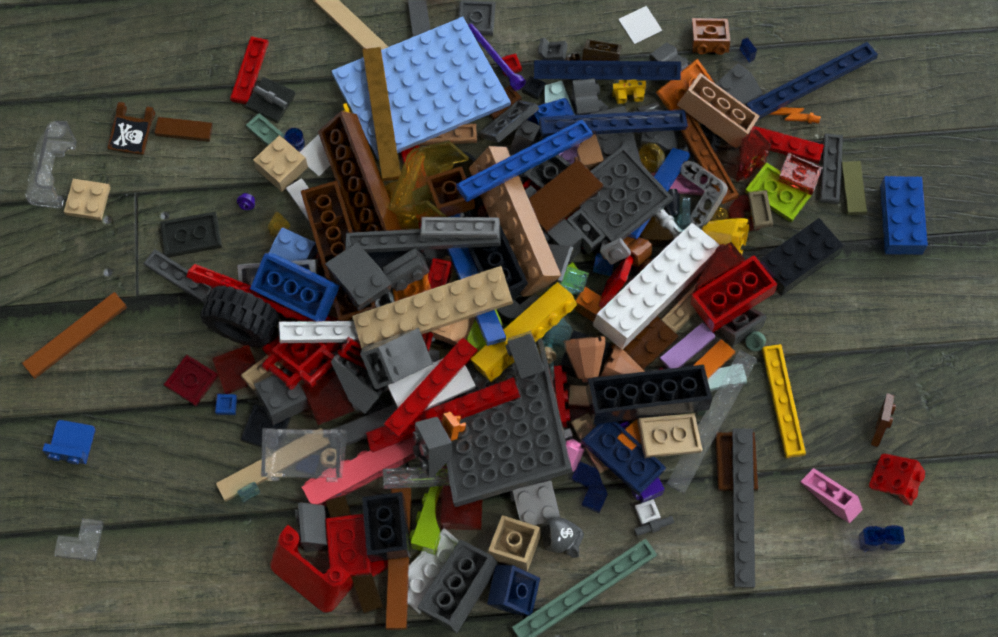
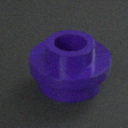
[237,193,255,210]

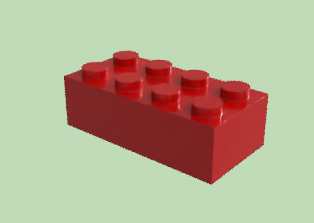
[690,255,777,333]

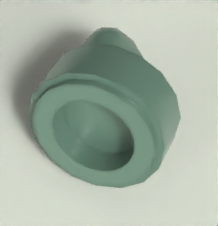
[745,331,767,351]

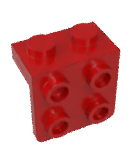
[869,453,925,506]

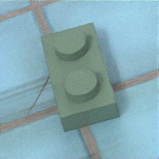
[246,113,286,146]

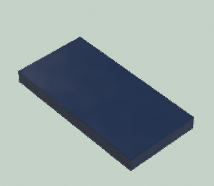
[581,422,666,496]

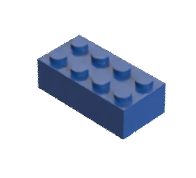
[880,176,928,255]
[250,253,340,322]

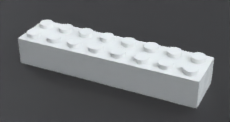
[593,223,721,350]

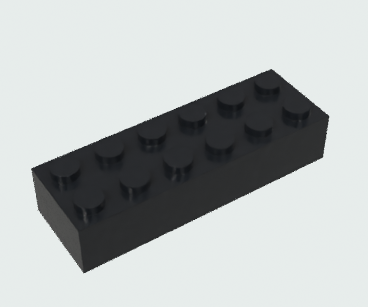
[586,365,712,425]

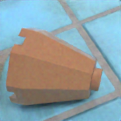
[563,336,605,382]
[599,345,645,377]

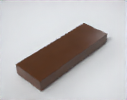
[155,117,213,142]

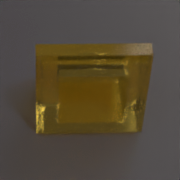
[268,212,290,237]

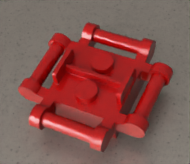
[262,336,339,390]

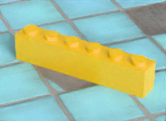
[471,282,577,382]

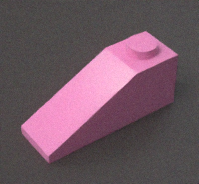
[800,468,863,523]

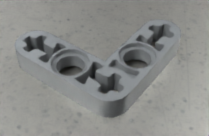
[681,161,727,230]

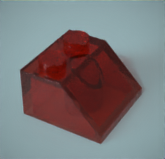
[302,371,355,425]
[441,484,483,530]

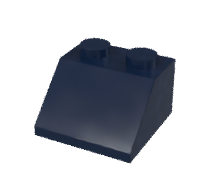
[487,565,540,617]

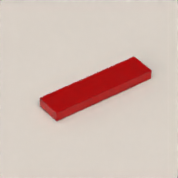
[230,36,269,104]

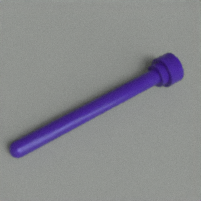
[468,23,526,91]

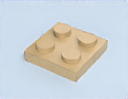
[64,179,111,221]

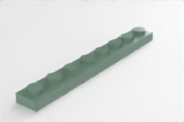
[512,539,657,637]

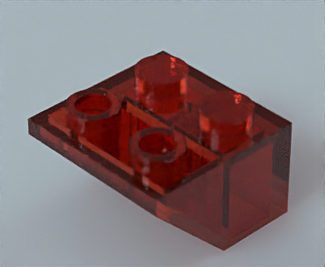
[736,129,771,182]

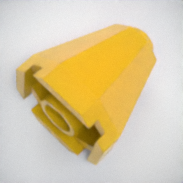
[702,218,749,259]

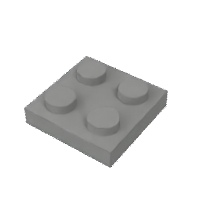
[512,479,560,525]

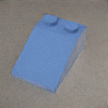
[269,228,318,261]

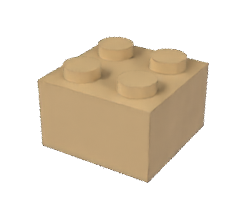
[253,135,308,192]
[488,515,541,572]

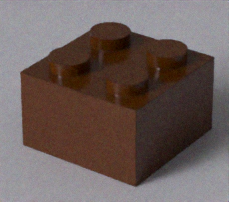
[426,166,475,217]

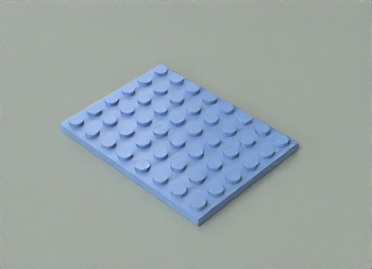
[332,17,511,162]

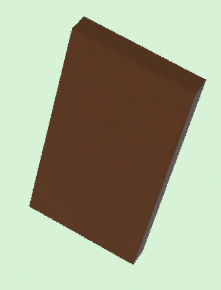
[529,159,604,233]

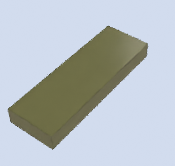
[841,161,867,215]

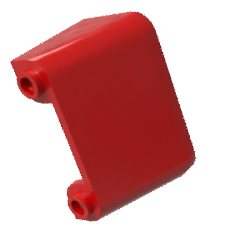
[270,525,354,613]

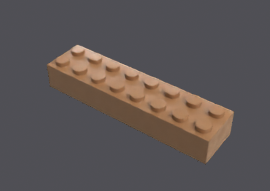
[469,146,561,297]

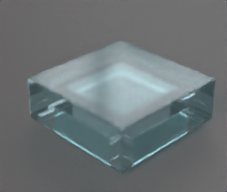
[237,482,261,502]

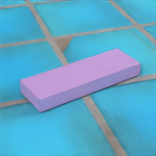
[660,322,716,369]

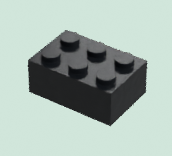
[362,492,411,562]

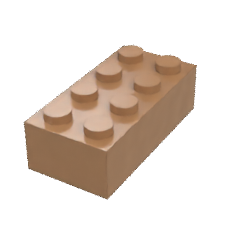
[677,73,760,149]

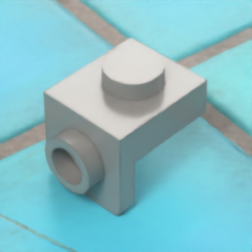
[600,238,631,265]

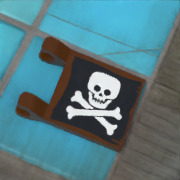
[108,102,155,155]

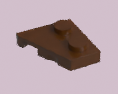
[871,393,896,447]

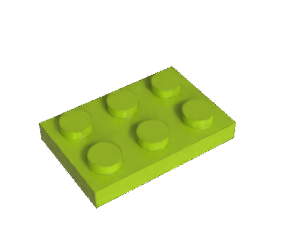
[745,162,813,223]

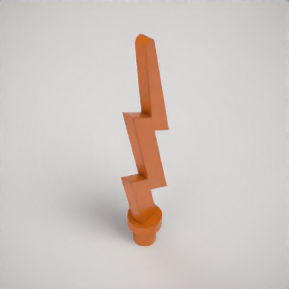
[768,107,821,124]

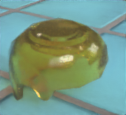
[638,142,665,173]

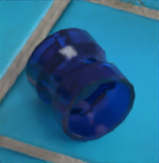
[285,128,305,152]

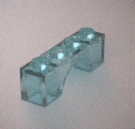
[542,266,589,348]

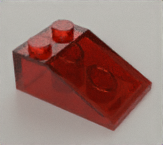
[690,242,745,301]

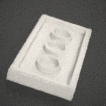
[387,359,476,411]
[408,528,459,615]

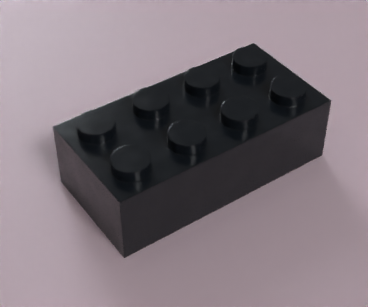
[760,218,844,296]

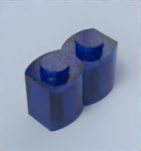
[859,525,905,551]

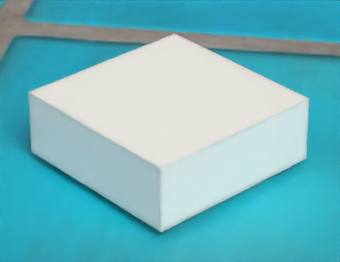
[634,499,661,525]

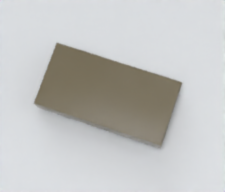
[748,190,773,229]

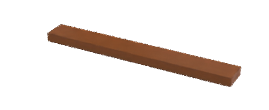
[386,473,412,630]

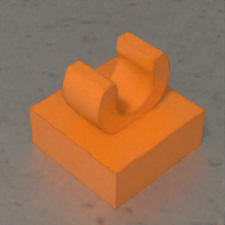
[441,412,466,441]

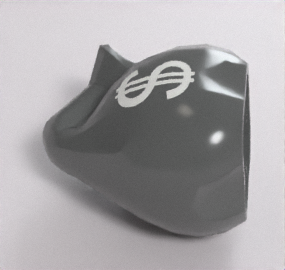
[542,517,584,558]

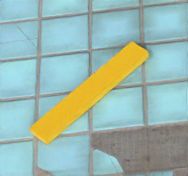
[761,344,806,458]

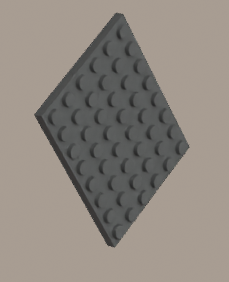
[441,338,573,507]

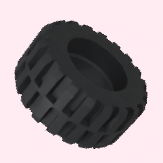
[200,286,279,348]

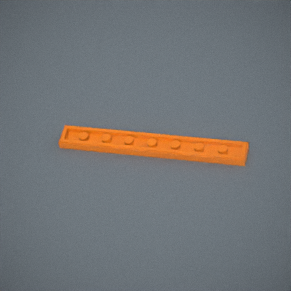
[617,339,736,451]

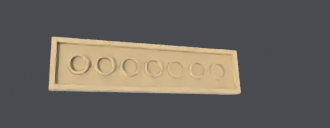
[352,266,513,349]

